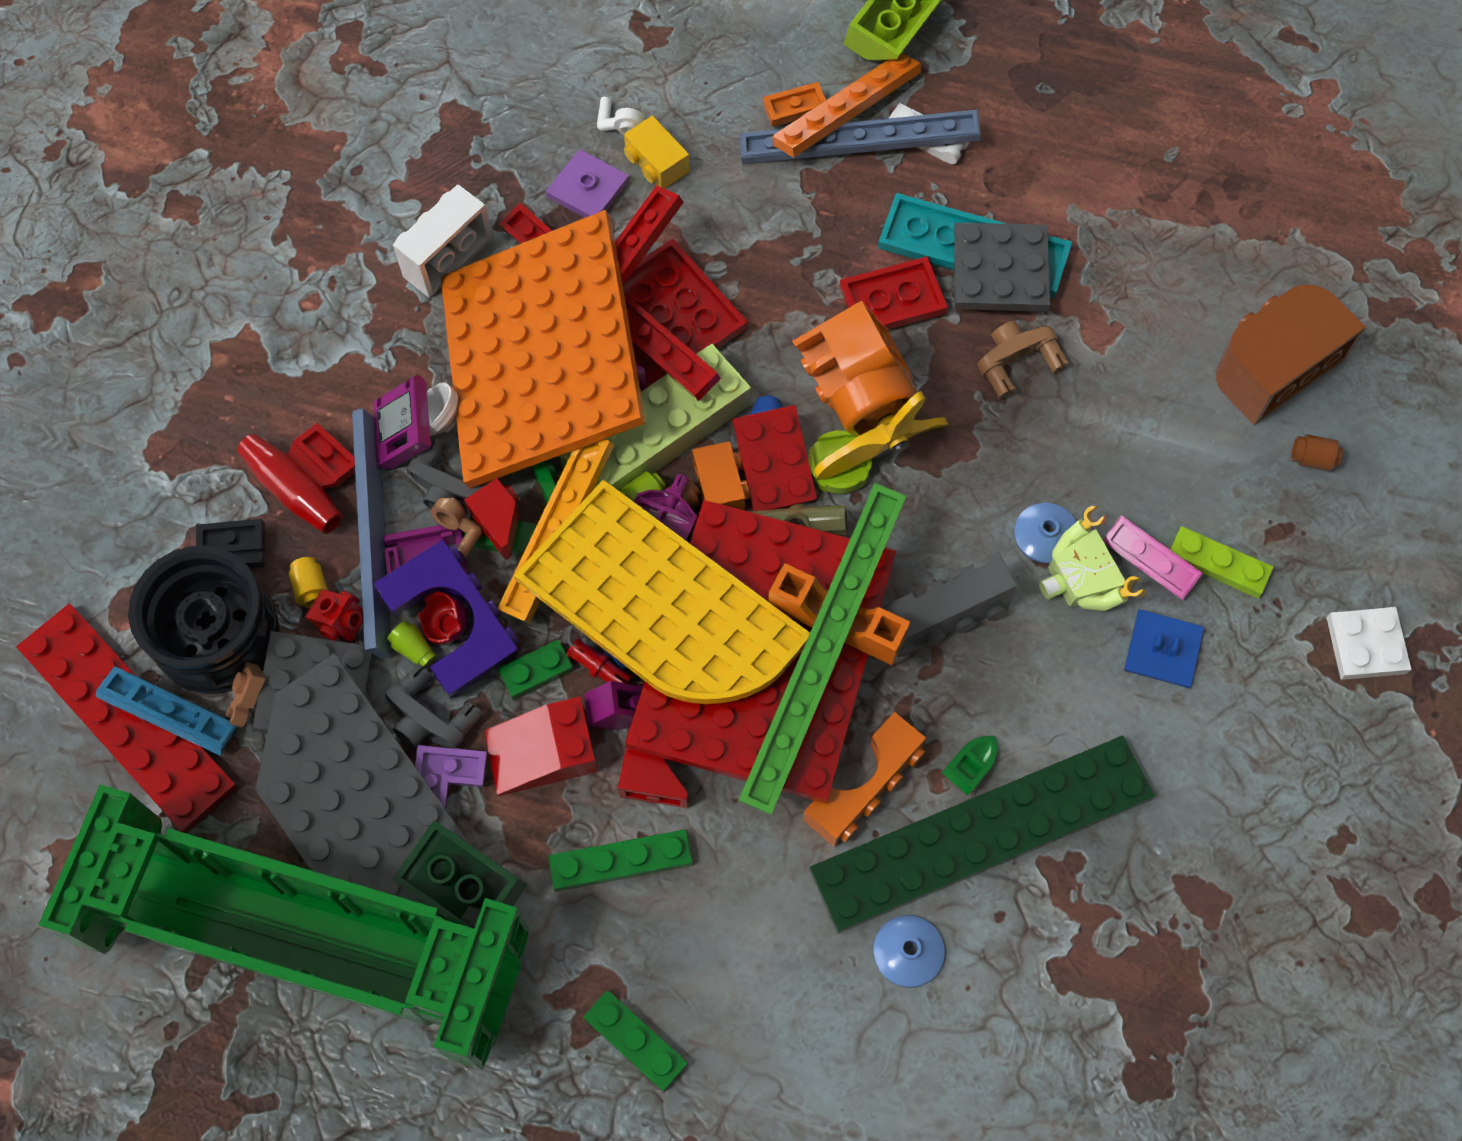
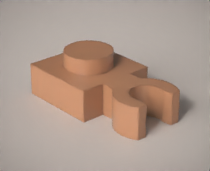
[226,662,265,727]

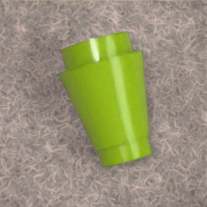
[387,620,437,669]

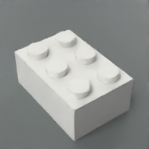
[393,184,493,298]

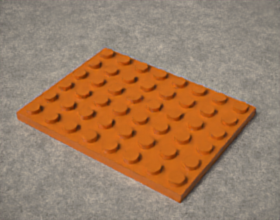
[441,210,646,488]

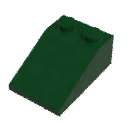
[392,820,528,929]

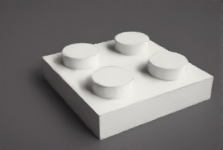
[1326,607,1412,680]

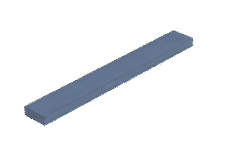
[740,110,981,164]
[352,408,392,659]

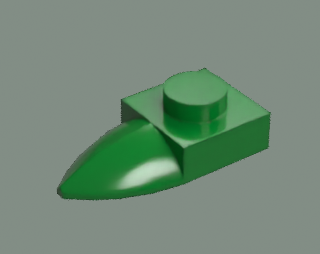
[942,735,997,795]

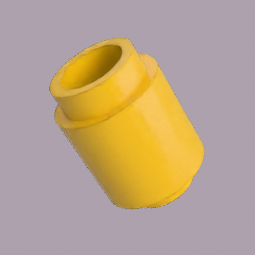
[288,557,328,608]

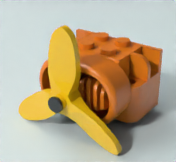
[792,301,949,479]

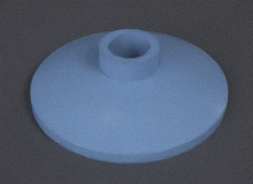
[1014,503,1077,564]
[873,915,945,988]

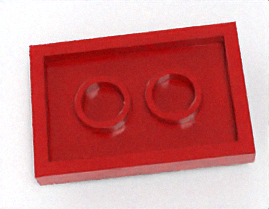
[839,256,948,330]
[732,405,817,511]

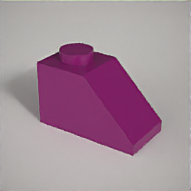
[584,681,643,730]

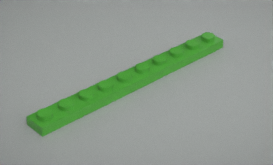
[738,483,906,815]

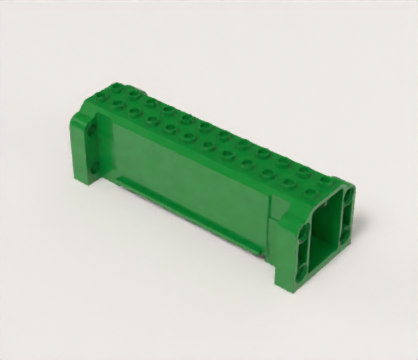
[38,784,529,1070]

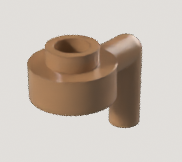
[430,498,483,560]

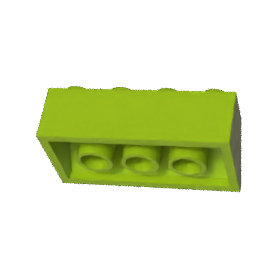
[843,0,942,60]

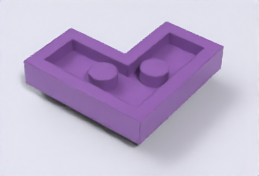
[415,745,487,810]

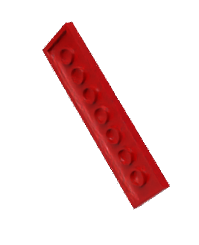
[16,603,239,834]

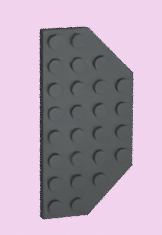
[255,653,469,917]

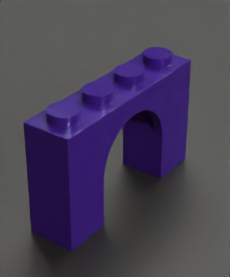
[374,539,519,699]

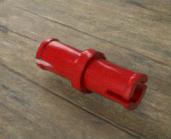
[566,638,633,684]

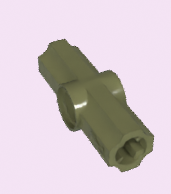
[748,504,848,536]

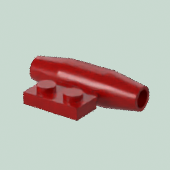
[237,423,355,534]

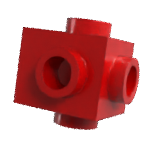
[306,589,363,642]

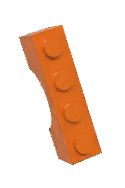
[768,563,910,665]
[803,711,926,847]

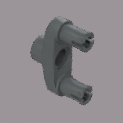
[406,436,499,509]
[385,664,484,749]

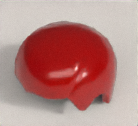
[418,591,468,645]

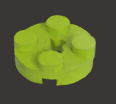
[808,430,872,494]

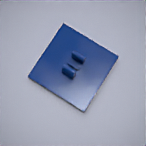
[1124,609,1204,689]

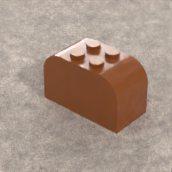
[1216,285,1366,425]

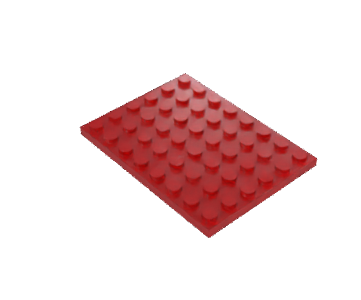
[625,500,896,804]

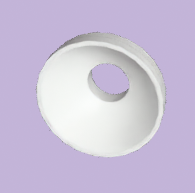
[427,383,459,436]

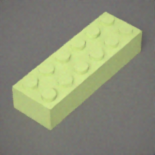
[559,344,751,492]

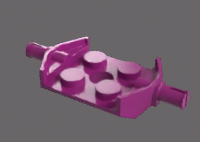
[634,473,698,541]

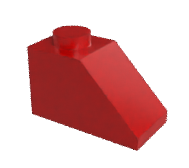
[464,478,519,561]
[618,749,689,808]

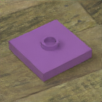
[546,149,629,218]

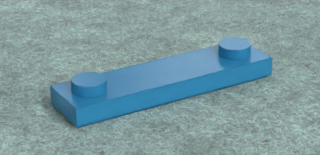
[96,666,238,756]

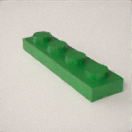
[548,829,693,892]

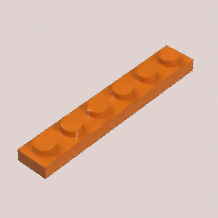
[772,53,921,158]

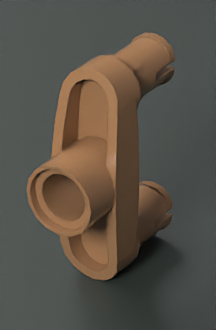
[976,321,1070,400]

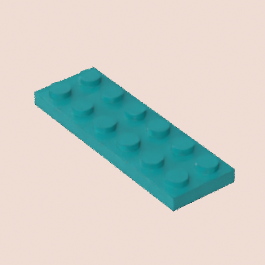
[878,193,1072,299]

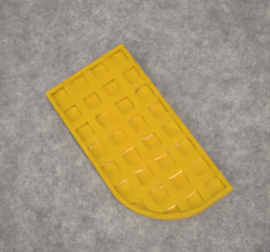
[514,480,810,704]

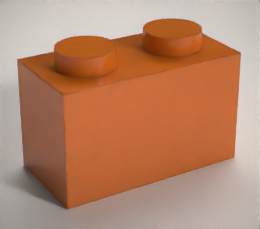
[692,441,750,510]

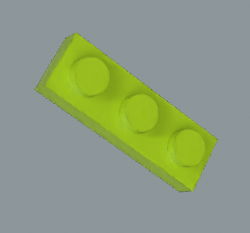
[1170,526,1273,599]

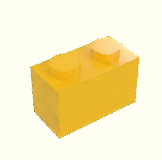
[624,115,690,188]

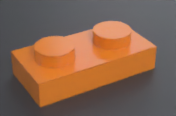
[763,82,826,127]

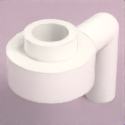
[597,97,645,135]

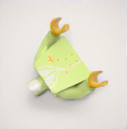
[1039,506,1146,611]

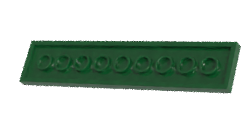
[809,735,1155,934]

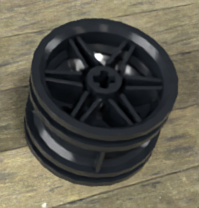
[128,545,280,695]

